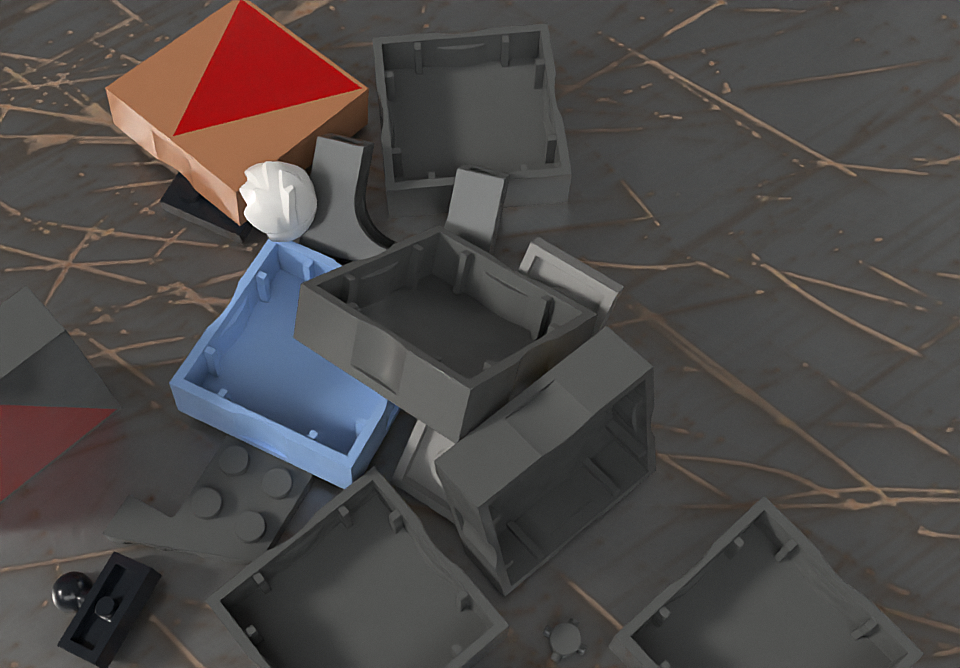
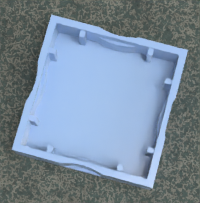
[169,239,401,489]

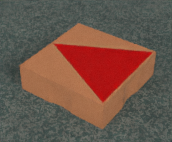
[105,0,369,226]

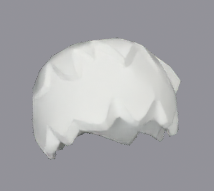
[239,161,317,242]

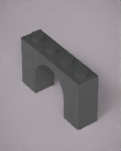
[299,133,510,262]

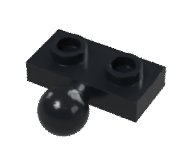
[51,551,162,668]

